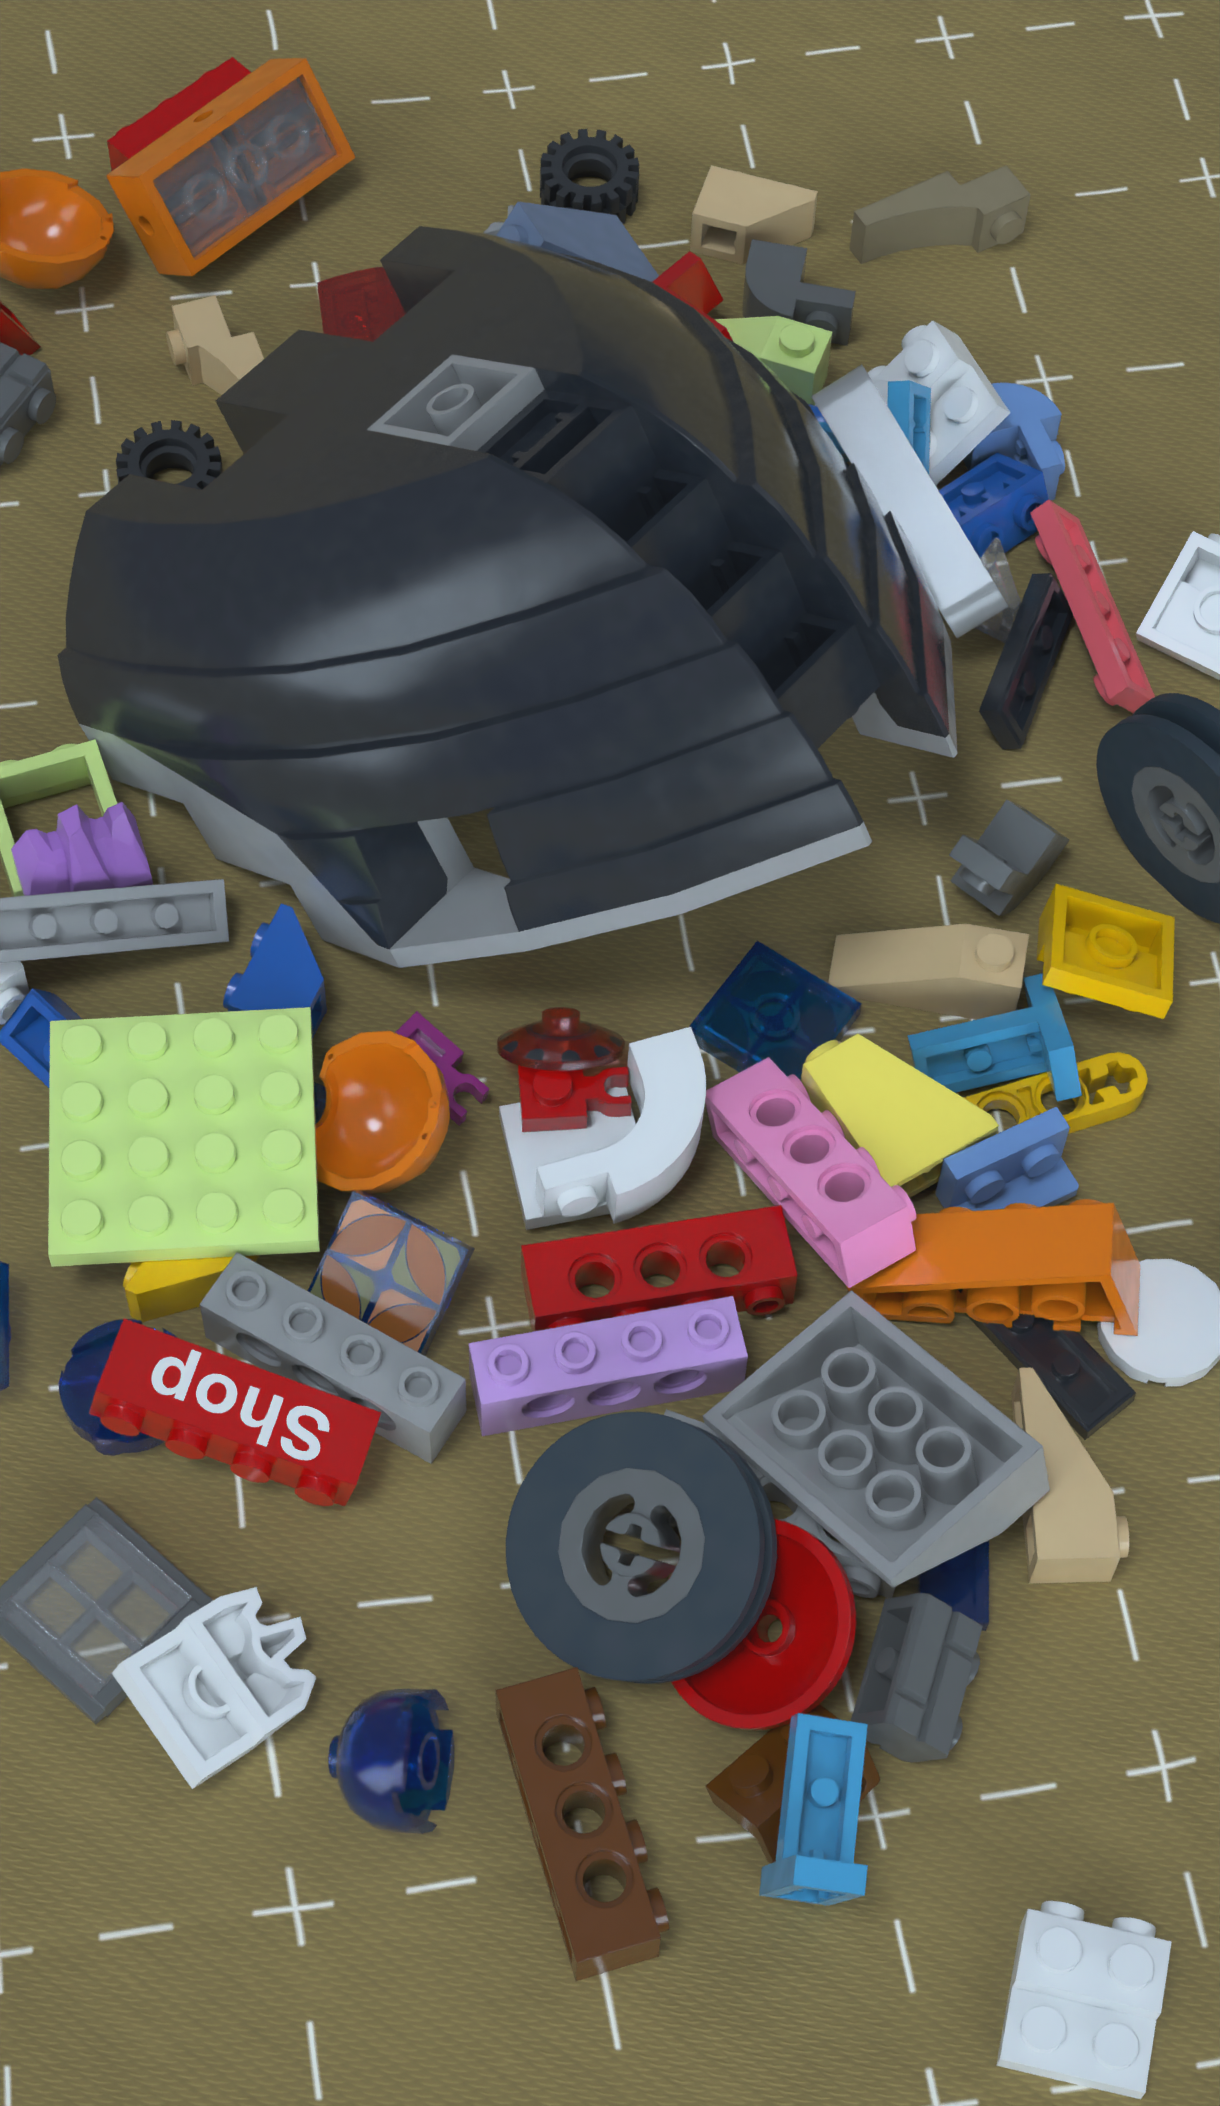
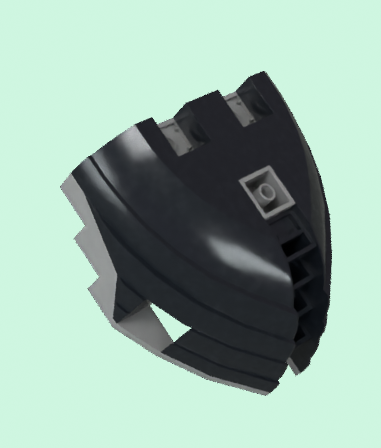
[57,226,958,968]

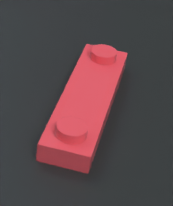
[1030,500,1155,714]

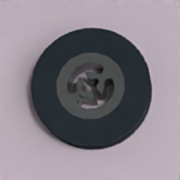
[1096,693,1220,924]
[506,1412,777,1684]

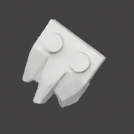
[112,1587,316,1789]

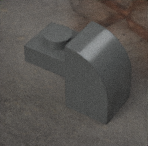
[742,239,856,346]
[949,799,1070,916]

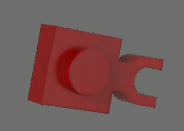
[518,1060,632,1132]

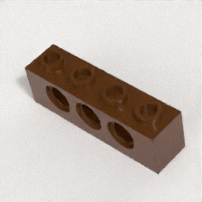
[495,1667,669,1981]

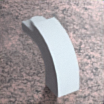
[535,1027,706,1224]

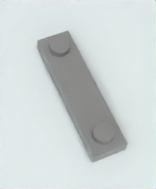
[0,879,229,963]

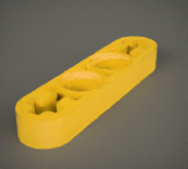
[964,1052,1148,1134]

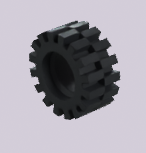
[540,129,639,224]
[116,420,223,490]

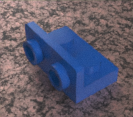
[939,452,1049,566]

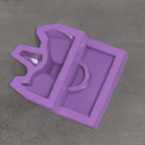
[11,802,153,896]

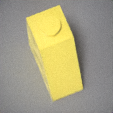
[801,1034,999,1198]

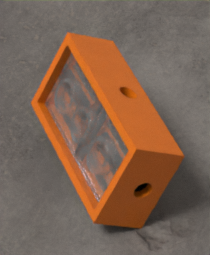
[106,58,356,277]

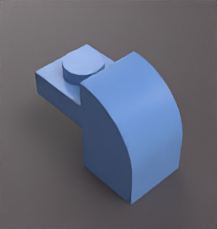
[963,383,1065,501]

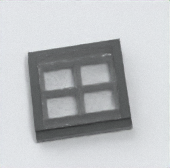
[0,1497,213,1725]

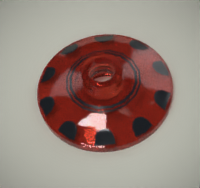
[497,1007,625,1071]

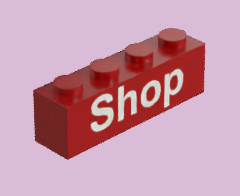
[89,1318,382,1507]

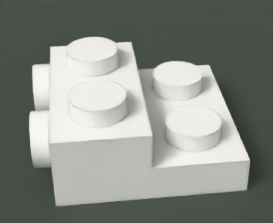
[868,320,1010,485]
[1136,531,1220,680]
[996,1901,1172,2099]

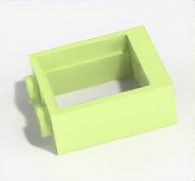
[0,739,117,896]

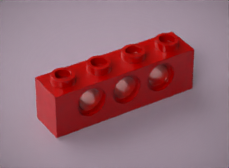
[521,1205,798,1332]

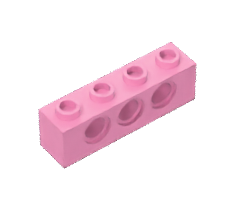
[705,1057,916,1288]

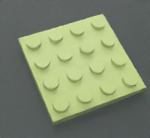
[48,1007,320,1267]

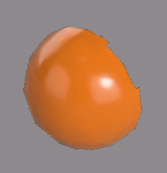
[0,168,114,289]
[315,1031,450,1194]

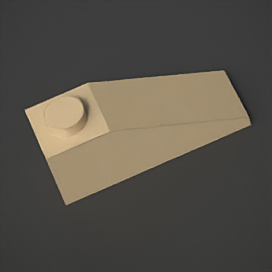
[826,924,1029,1020]
[1011,1367,1129,1583]

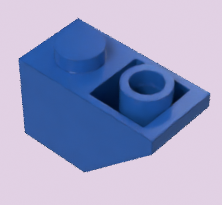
[223,903,327,1039]

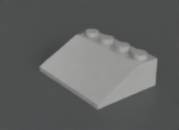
[703,1290,1050,1588]

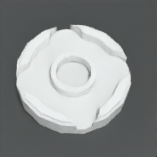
[1097,1259,1220,1387]

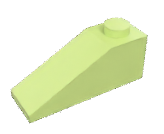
[714,316,832,405]

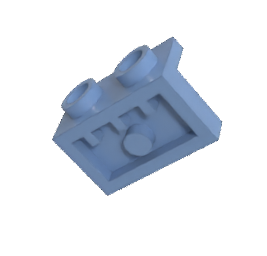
[935,1106,1079,1211]

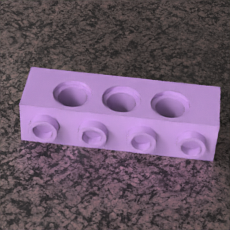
[469,1296,748,1436]

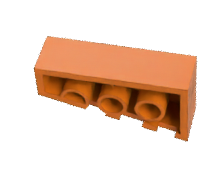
[847,1199,1140,1336]

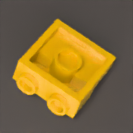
[1037,883,1175,1019]

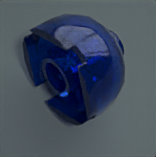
[328,1688,454,1834]

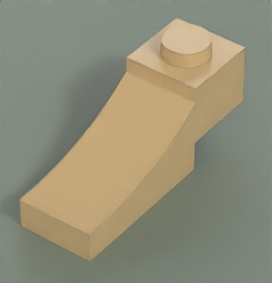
[166,295,264,395]

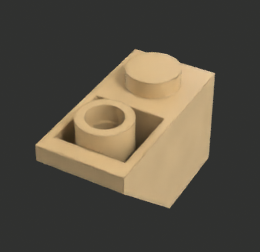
[690,165,818,265]

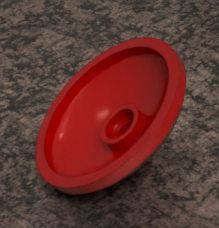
[669,1519,856,1730]

